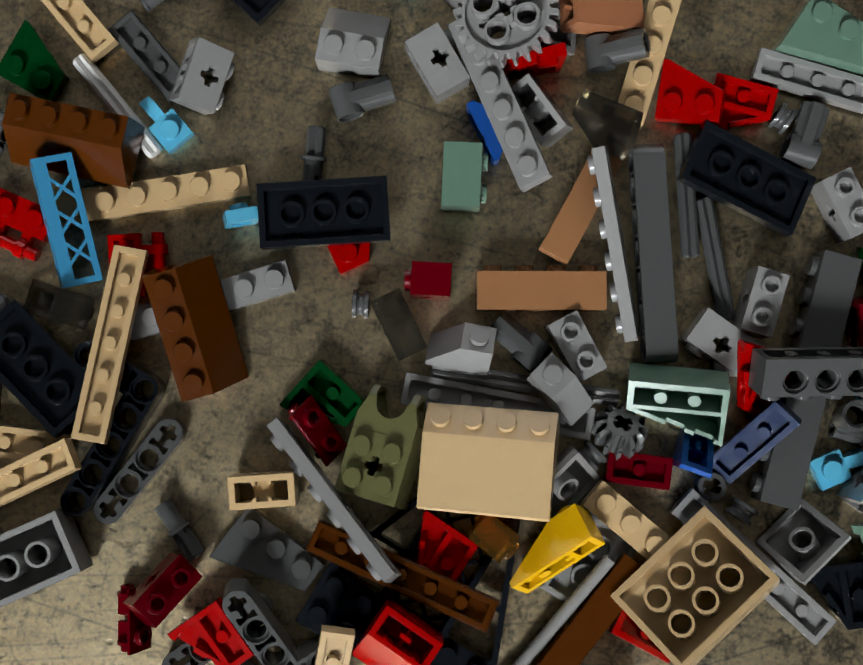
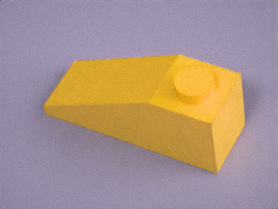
[509,503,605,594]

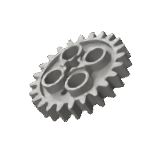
[453,0,561,68]

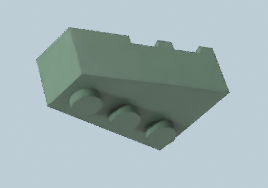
[773,0,863,77]
[626,362,731,447]

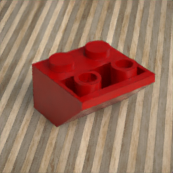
[352,597,444,665]

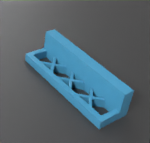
[29,152,103,288]

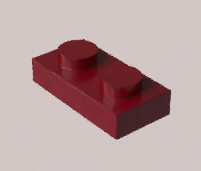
[603,452,674,490]

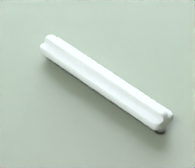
[73,53,163,158]

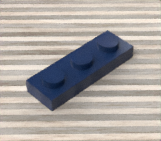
[713,400,802,484]

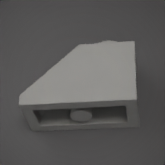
[424,322,497,376]
[525,353,594,426]

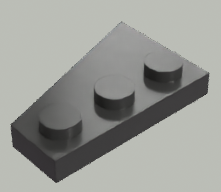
[209,509,326,591]

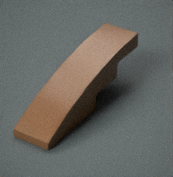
[538,137,628,265]

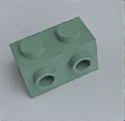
[441,141,488,212]

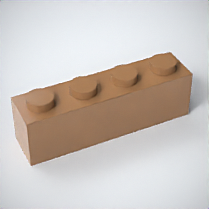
[475,265,607,312]

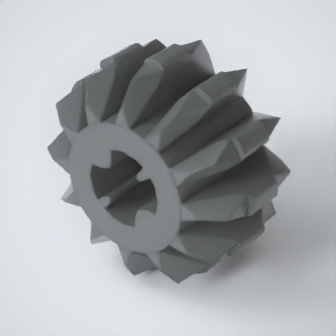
[591,403,648,460]

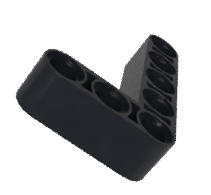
[60,341,166,516]

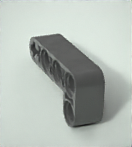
[222,578,320,665]

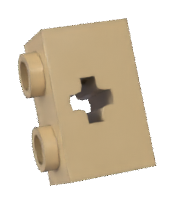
[227,470,300,511]

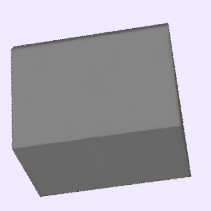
[550,445,603,518]
[756,498,852,585]

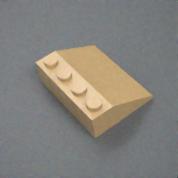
[416,402,560,522]
[610,506,780,665]

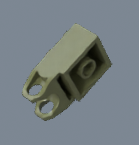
[334,384,427,510]

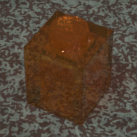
[467,515,520,563]

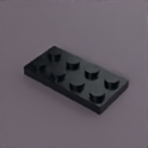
[677,120,816,236]
[257,176,391,250]
[0,299,86,438]

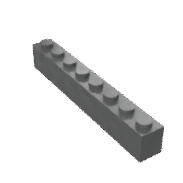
[749,250,862,511]

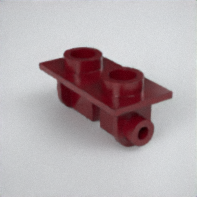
[287,395,347,466]
[117,584,152,655]

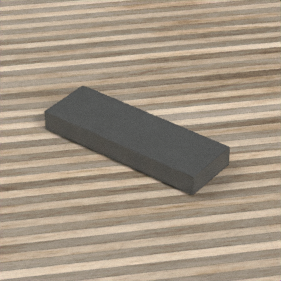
[108,10,180,104]

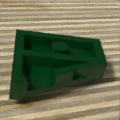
[0,20,69,102]
[279,359,366,427]

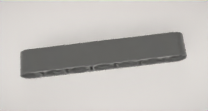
[628,143,679,364]

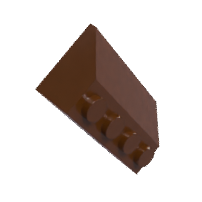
[2,92,145,189]
[142,254,249,402]

